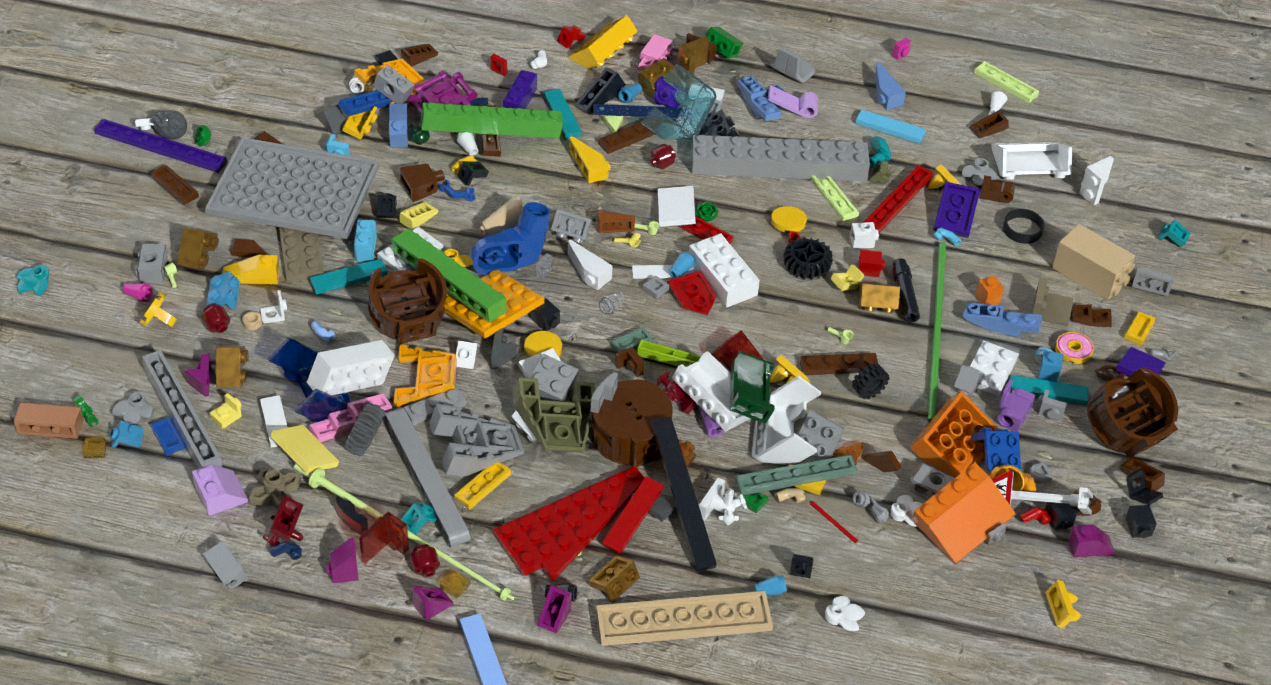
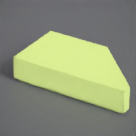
[600,115,623,133]

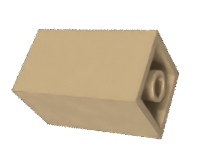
[1052,224,1136,300]

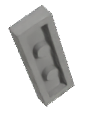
[404,387,466,425]

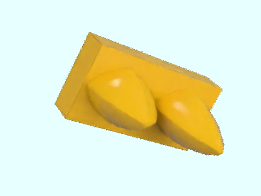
[928,164,961,197]
[770,355,810,383]
[1045,580,1081,628]

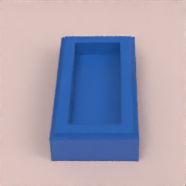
[150,417,185,456]

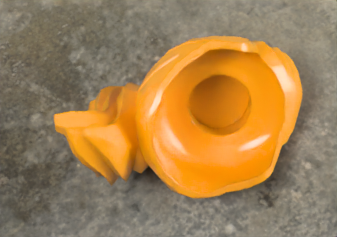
[990,465,1036,493]

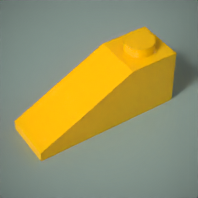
[569,136,610,184]
[222,255,280,284]

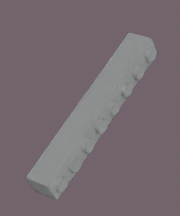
[142,350,222,469]

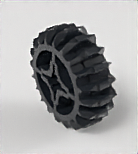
[783,237,833,280]

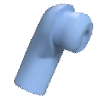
[311,321,336,343]

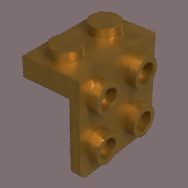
[677,37,709,83]

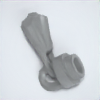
[853,491,889,523]

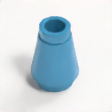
[618,83,642,103]
[669,252,695,278]
[755,575,787,596]

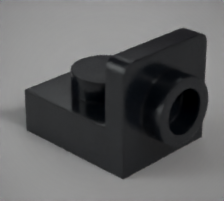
[457,161,489,186]
[377,193,397,218]

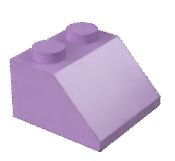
[192,464,248,516]

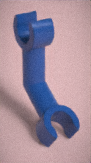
[438,179,475,201]

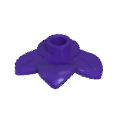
[653,76,681,108]

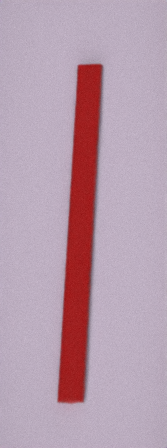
[810,501,859,543]

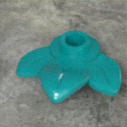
[16,265,49,296]

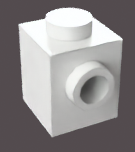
[850,222,879,249]

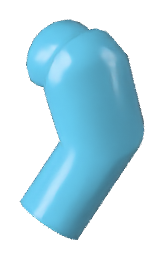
[934,228,961,246]

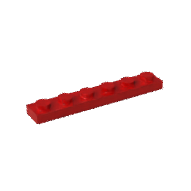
[863,165,934,233]

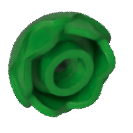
[194,125,211,147]
[696,202,718,222]

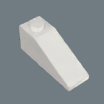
[568,239,613,290]

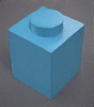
[1038,350,1063,382]

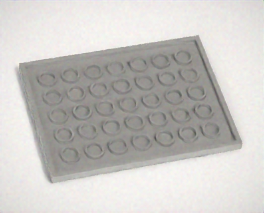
[205,137,379,239]

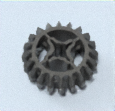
[345,403,385,457]

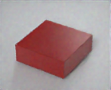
[490,54,507,76]

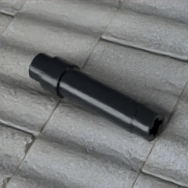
[892,258,920,322]

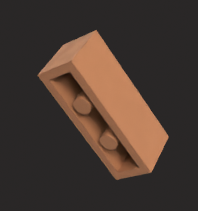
[14,403,84,439]

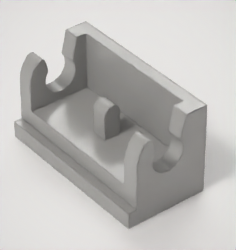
[203,541,249,589]

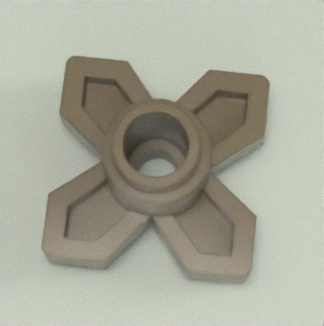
[249,468,301,509]

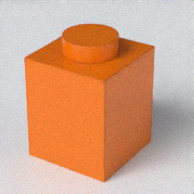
[975,275,1004,305]

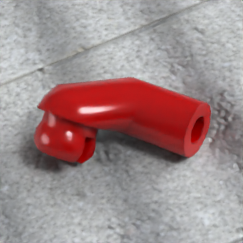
[1020,507,1051,525]

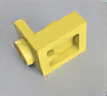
[209,393,242,429]

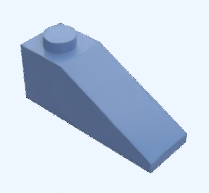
[874,62,906,110]
[389,104,408,147]

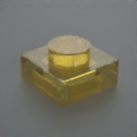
[440,570,470,599]

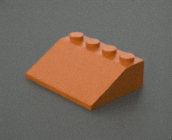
[910,391,999,478]
[912,462,1016,564]

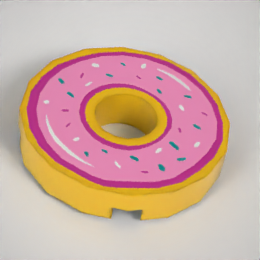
[1055,332,1094,364]

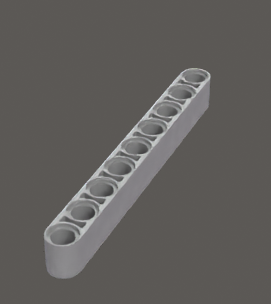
[384,407,470,548]

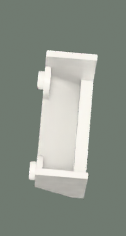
[752,376,821,465]

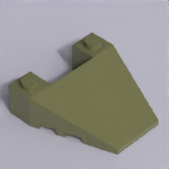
[512,377,595,453]

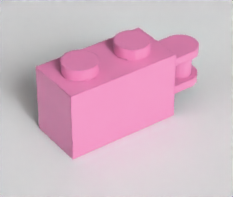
[638,34,674,71]

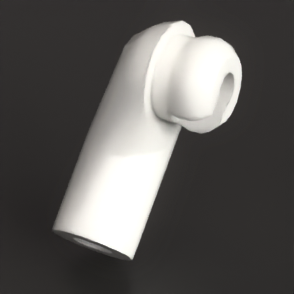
[531,50,547,69]

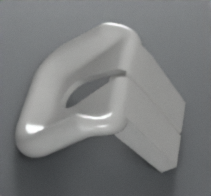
[771,47,815,83]

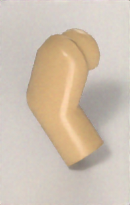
[774,488,806,503]

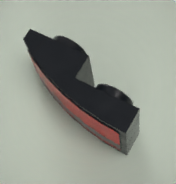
[335,496,369,537]

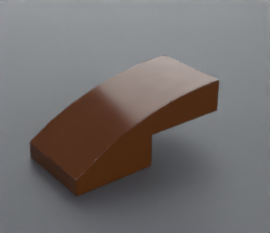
[1073,304,1112,327]

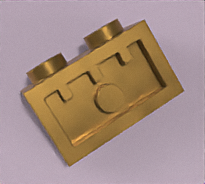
[588,555,640,602]

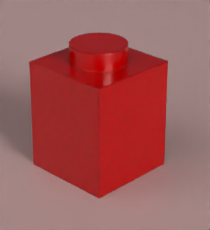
[858,249,885,277]

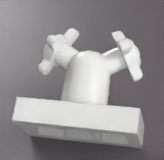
[699,477,747,526]

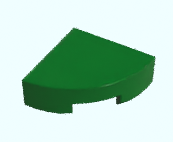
[743,494,769,513]

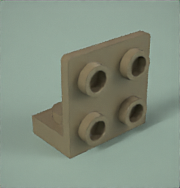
[1032,277,1073,326]

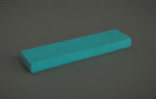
[544,88,582,140]
[310,259,387,295]
[1010,375,1089,405]

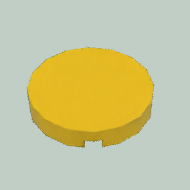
[771,206,807,232]
[524,331,562,358]

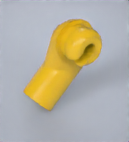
[451,155,477,174]

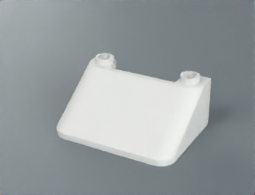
[991,142,1072,180]

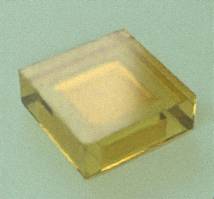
[83,438,107,459]

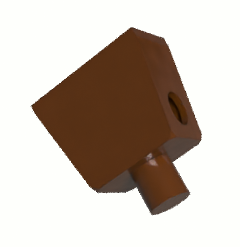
[399,164,445,202]

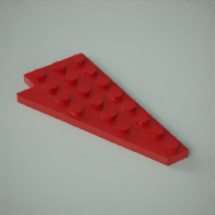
[493,466,645,581]

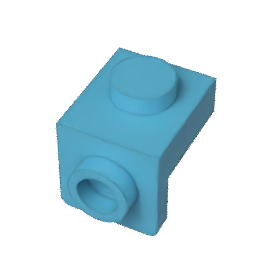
[325,134,350,156]

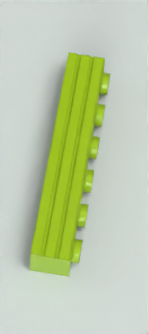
[637,340,701,367]

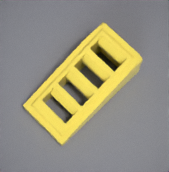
[399,202,438,230]

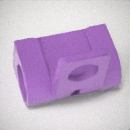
[997,379,1035,432]

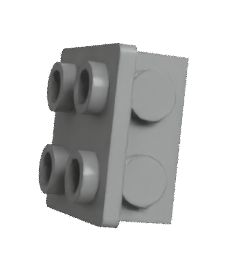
[798,410,845,460]

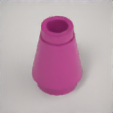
[123,283,153,302]

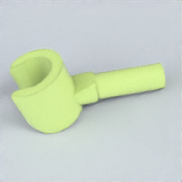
[635,221,659,236]
[164,263,177,288]
[828,327,854,344]

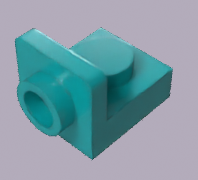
[1158,220,1191,247]
[400,503,437,535]

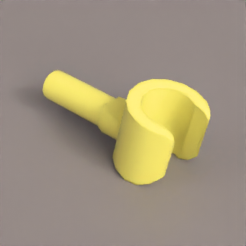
[614,233,641,247]

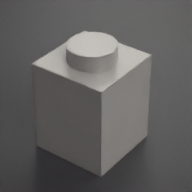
[954,364,983,396]

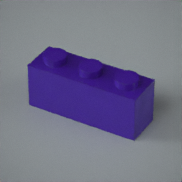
[503,70,537,109]

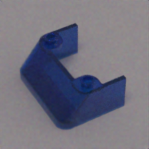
[267,337,353,422]

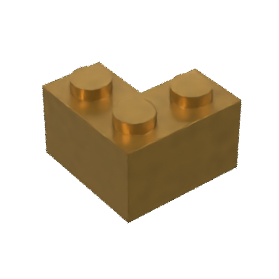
[177,228,219,269]
[216,346,249,387]

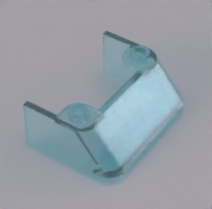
[641,64,717,140]

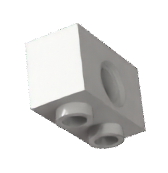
[373,65,414,104]
[136,244,167,284]
[910,464,955,500]

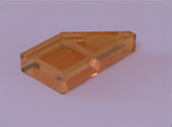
[831,442,865,465]

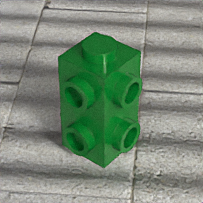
[705,27,743,59]

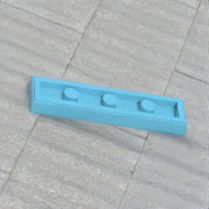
[855,109,926,144]

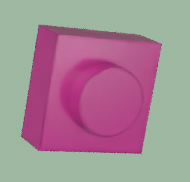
[892,38,911,60]

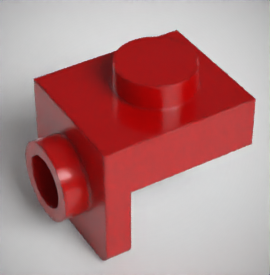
[557,25,586,48]

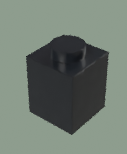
[531,298,560,331]
[1045,502,1077,530]
[1125,504,1157,538]

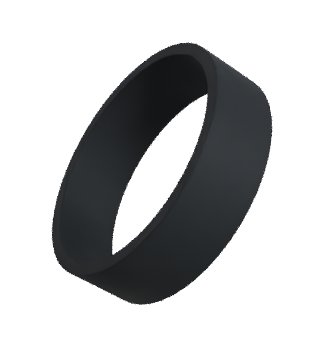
[1003,209,1044,244]

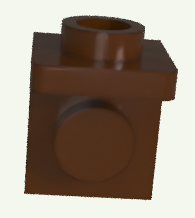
[615,347,644,377]

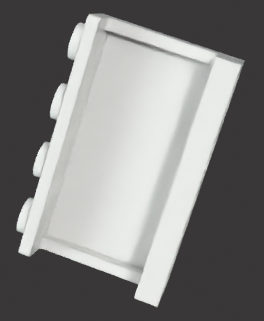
[672,351,751,432]

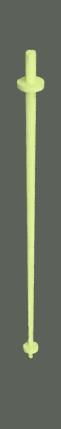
[294,463,514,601]

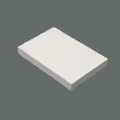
[658,186,696,227]

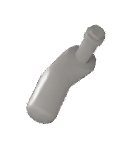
[1150,349,1178,361]

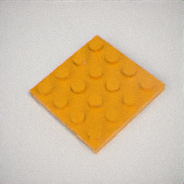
[444,270,544,338]

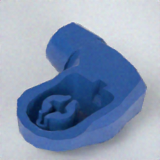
[470,202,550,275]

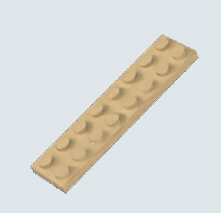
[596,591,773,646]

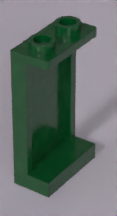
[730,351,775,424]

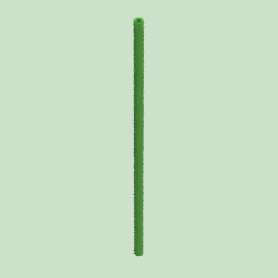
[928,242,946,423]

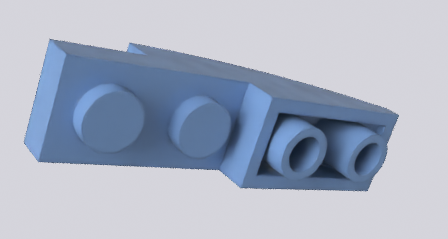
[737,76,781,121]
[963,302,1042,337]

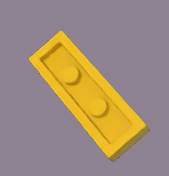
[454,462,511,510]

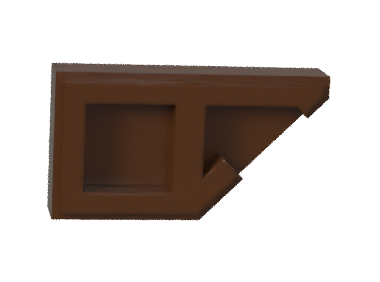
[231,239,266,258]
[863,450,901,473]

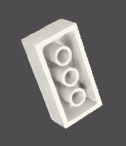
[689,234,760,308]
[307,340,395,398]

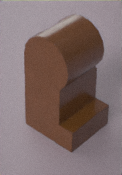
[980,175,1015,203]

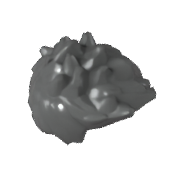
[150,110,187,140]

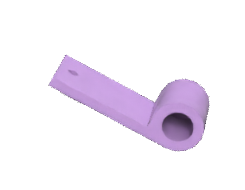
[768,85,818,118]

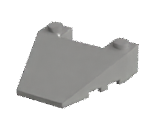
[429,404,524,477]

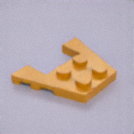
[354,58,426,108]
[394,345,457,407]

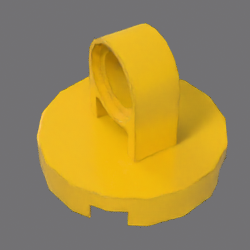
[139,291,178,327]

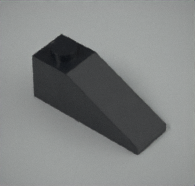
[575,67,626,113]

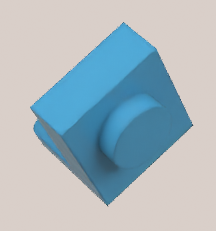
[110,421,143,448]

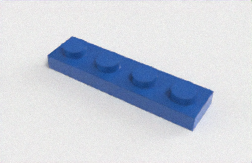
[338,90,393,116]

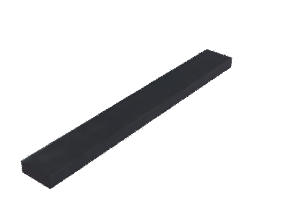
[651,417,717,572]

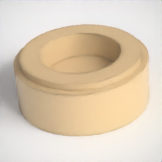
[243,312,262,330]

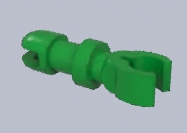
[74,395,98,427]

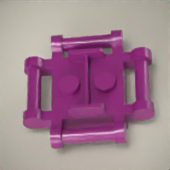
[407,70,478,115]

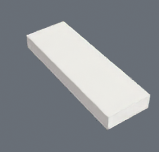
[260,395,288,448]

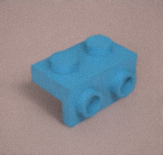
[206,271,240,310]

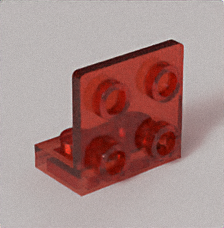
[710,330,764,372]
[359,511,409,564]

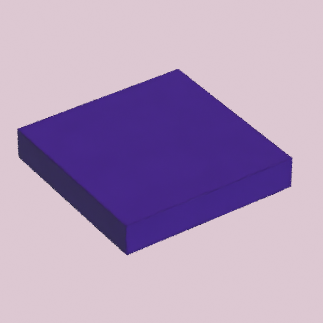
[1116,347,1166,376]

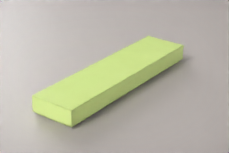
[974,61,1039,103]
[811,176,859,221]

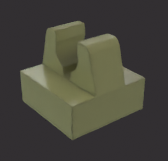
[869,160,892,184]

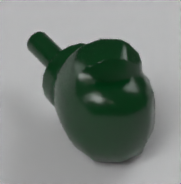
[409,125,430,145]

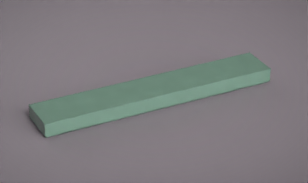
[735,455,857,495]

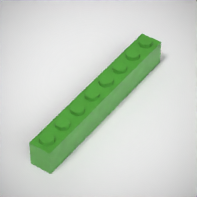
[421,103,563,139]
[392,229,507,323]

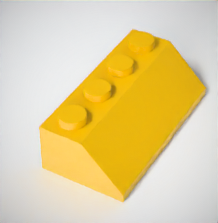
[569,15,638,69]

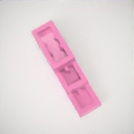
[309,393,392,442]

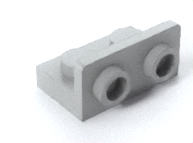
[551,209,592,243]
[1132,267,1174,296]

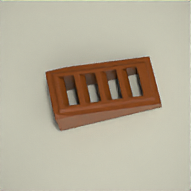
[597,211,635,233]

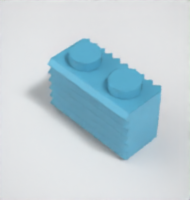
[354,220,377,262]

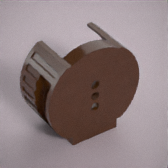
[368,258,447,345]
[1087,367,1178,458]
[591,379,673,467]

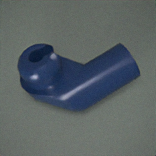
[270,541,302,560]

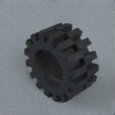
[852,363,890,399]

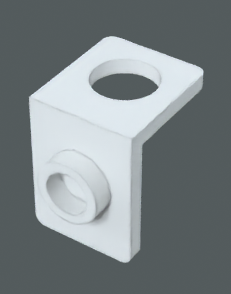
[260,290,287,324]
[456,341,480,369]

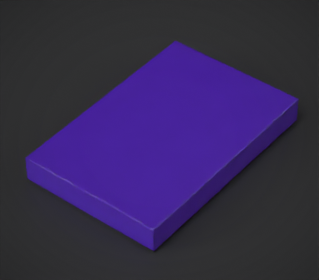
[933,181,980,238]

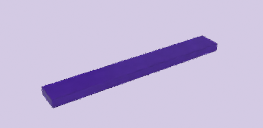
[94,119,227,173]

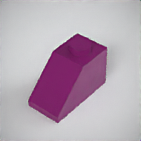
[1069,525,1115,557]
[326,538,358,583]

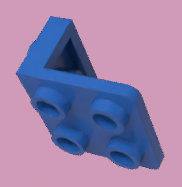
[972,428,1021,471]

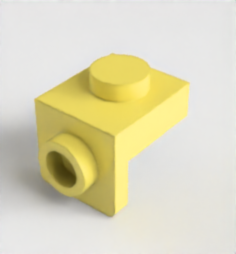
[831,265,864,291]

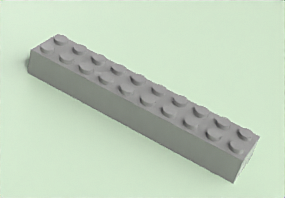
[692,135,870,182]

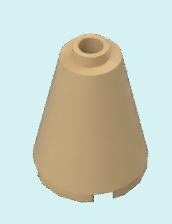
[479,195,524,237]

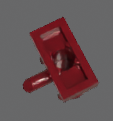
[657,371,698,414]
[263,496,303,546]

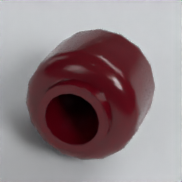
[649,144,677,170]
[201,304,230,333]
[410,544,440,577]

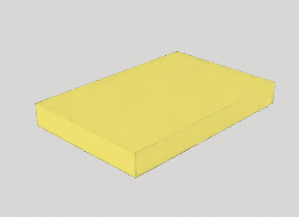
[270,425,339,473]

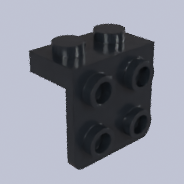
[693,109,740,137]

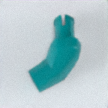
[869,136,891,168]

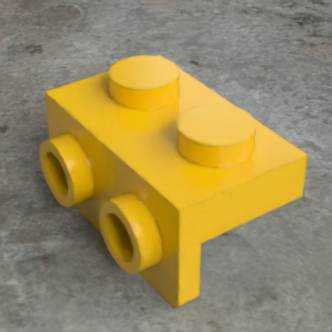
[342,106,378,140]

